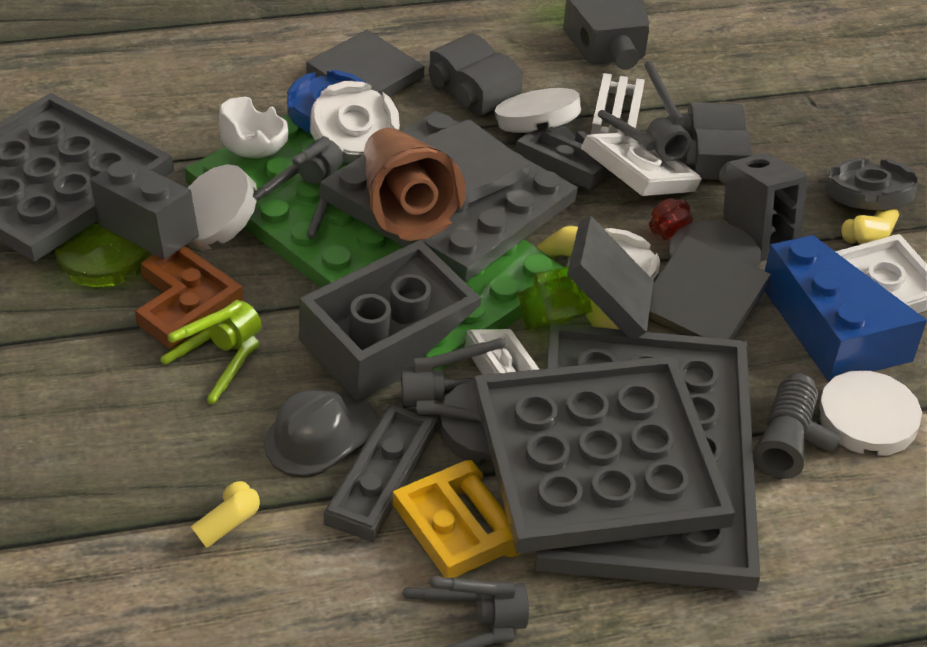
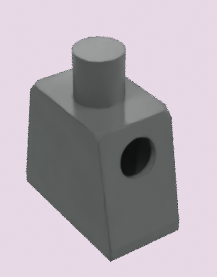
[563,0,649,70]
[719,153,808,261]

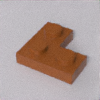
[135,246,243,349]

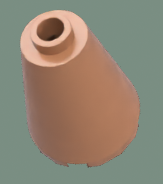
[364,128,466,241]

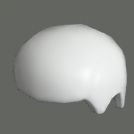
[219,97,288,158]

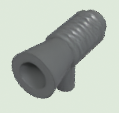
[753,373,840,479]

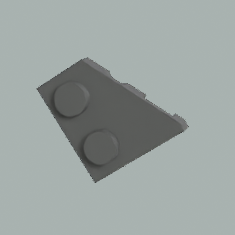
[515,122,611,190]

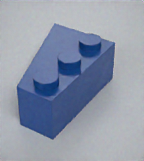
[764,235,927,382]

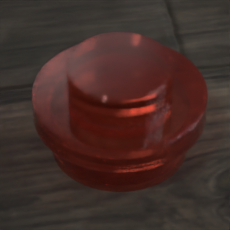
[648,198,693,240]

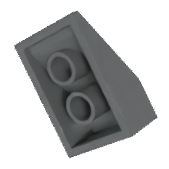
[299,239,481,402]

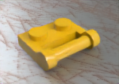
[392,460,521,578]

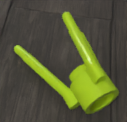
[160,300,262,405]

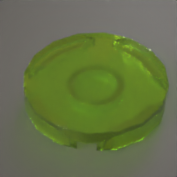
[55,221,152,287]

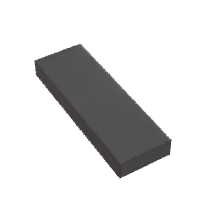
[324,403,437,542]

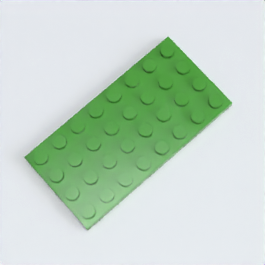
[185,114,570,370]

